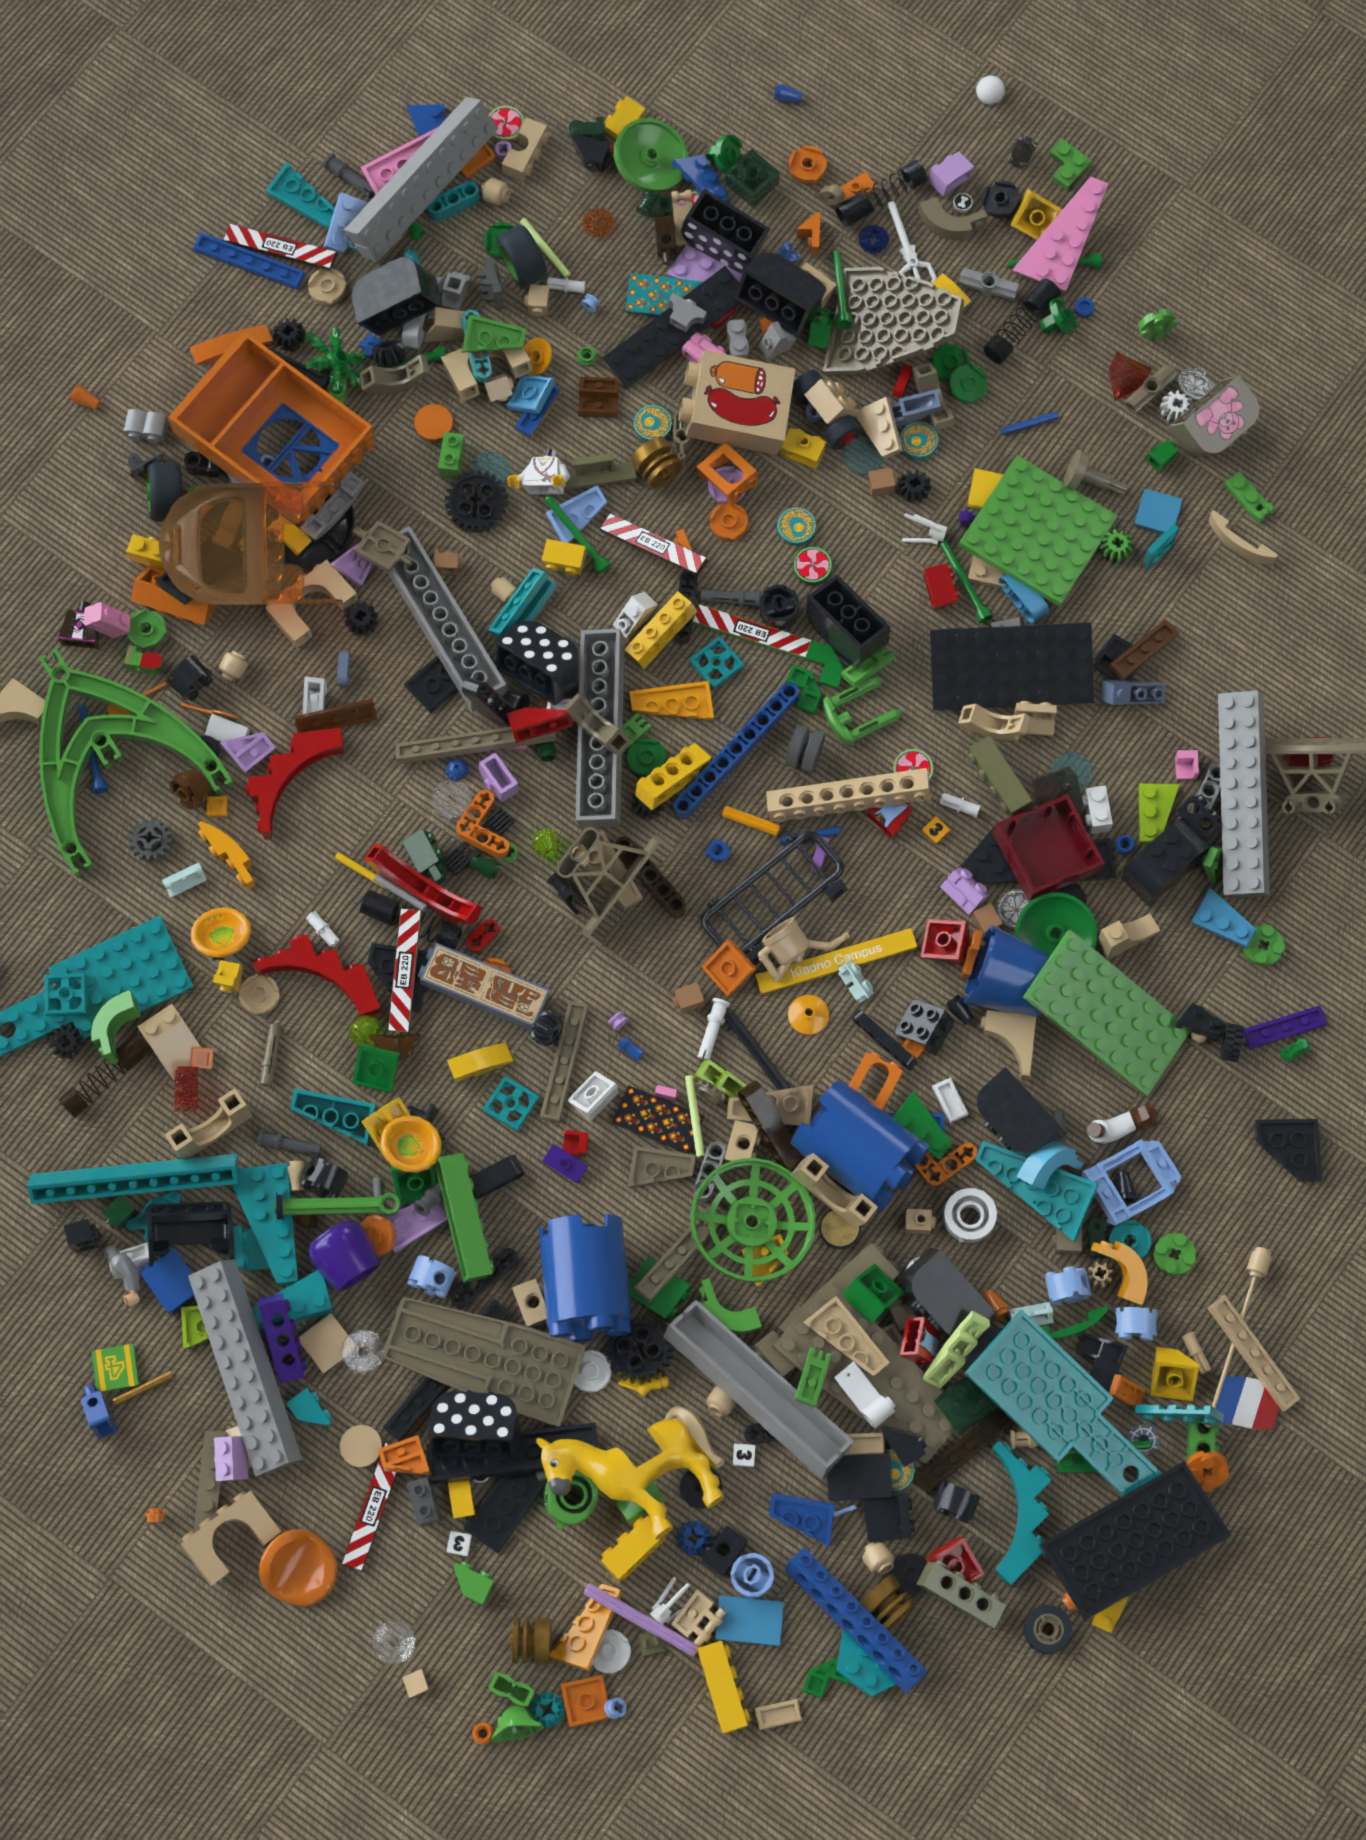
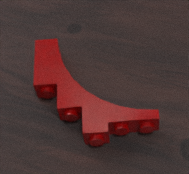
[245,728,344,840]
[363,843,483,925]
[253,934,382,1020]

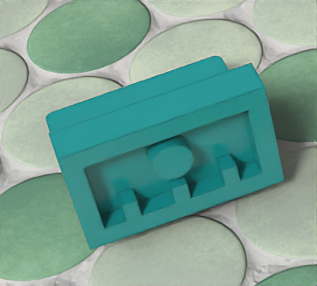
[233,1226,270,1272]

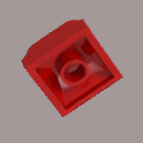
[920,919,970,965]
[926,1536,985,1590]

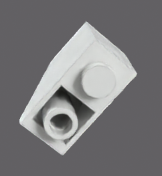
[612,592,658,638]

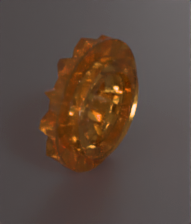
[582,207,613,236]

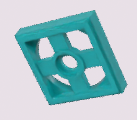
[1143,524,1179,570]
[689,636,745,690]
[44,973,87,1016]
[482,1076,540,1132]

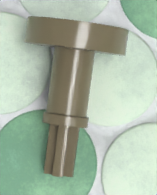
[1063,450,1128,495]

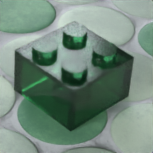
[725,149,780,208]
[934,1376,998,1435]

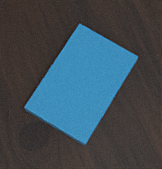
[715,1595,784,1646]

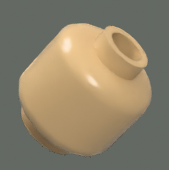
[481,178,510,206]
[219,651,248,681]
[706,1385,736,1417]
[863,1542,894,1575]

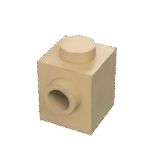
[524,284,550,316]
[483,373,514,402]
[905,1209,935,1235]

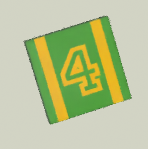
[91,1344,140,1393]

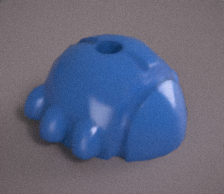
[445,759,470,782]
[705,839,730,863]

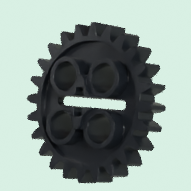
[444,469,509,533]
[605,1317,674,1385]

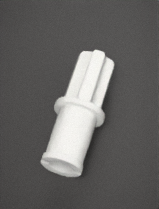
[546,277,585,294]
[940,793,981,818]
[306,911,339,947]

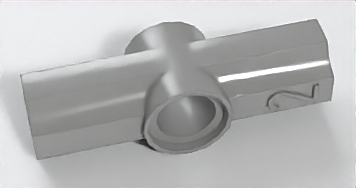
[958,268,1019,301]

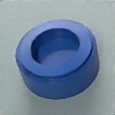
[1074,298,1094,318]

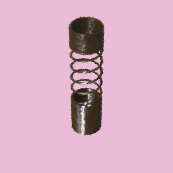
[58,1031,153,1118]

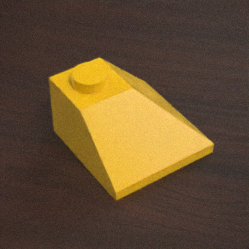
[1011,189,1063,240]
[1150,1347,1199,1402]

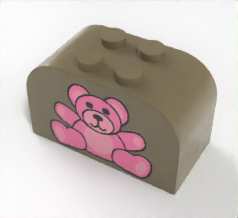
[1167,375,1260,457]

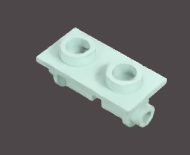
[162,862,207,898]
[837,959,874,1003]
[1009,1302,1054,1326]

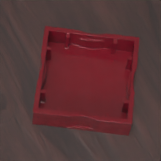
[992,794,1105,902]

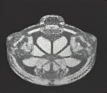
[1178,367,1215,399]
[997,889,1029,928]

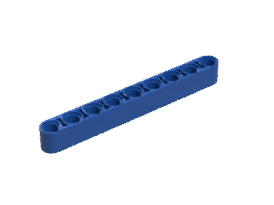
[674,682,799,820]

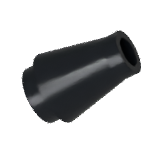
[946,994,974,1025]
[1116,1171,1137,1204]

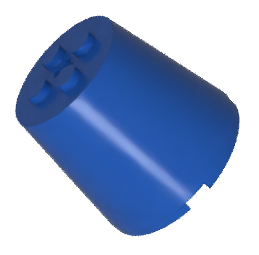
[964,925,1051,1018]

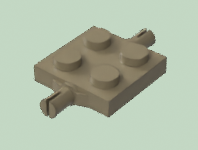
[353,520,414,573]

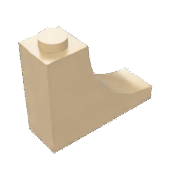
[0,678,45,726]
[1096,914,1160,960]
[980,1010,1036,1081]

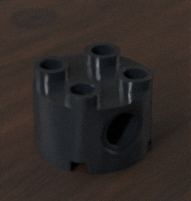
[760,584,799,630]
[167,655,213,702]
[300,1157,350,1198]
[932,1480,981,1524]

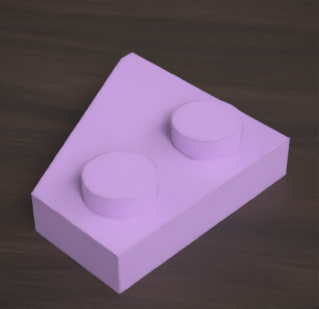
[330,542,373,586]
[220,732,276,773]

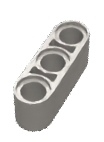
[1191,764,1221,822]
[694,1141,726,1203]

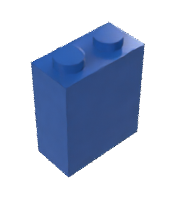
[140,1248,196,1317]

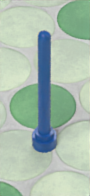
[78,704,108,794]

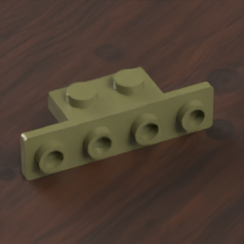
[564,453,636,490]

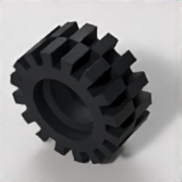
[1220,1023,1244,1062]

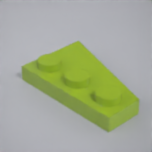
[1138,783,1180,844]
[181,1306,209,1350]

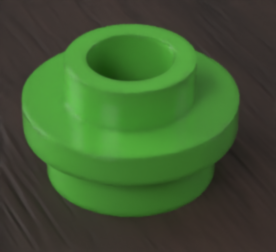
[577,347,597,366]

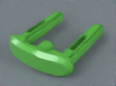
[823,677,902,746]

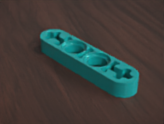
[461,309,492,382]

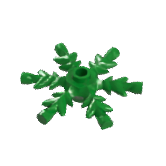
[305,328,367,395]

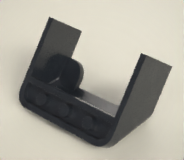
[147,1201,234,1267]

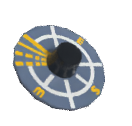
[1128,1424,1159,1456]

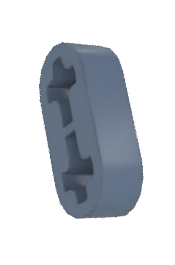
[337,650,351,687]

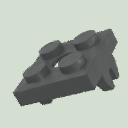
[478,257,506,311]

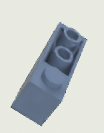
[1100,680,1166,705]

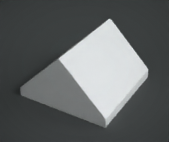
[567,1071,619,1122]

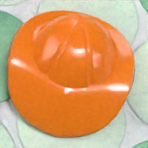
[259,1529,338,1607]

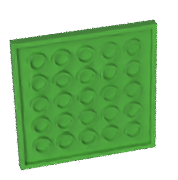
[958,455,1118,607]

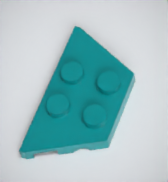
[836,1629,897,1698]

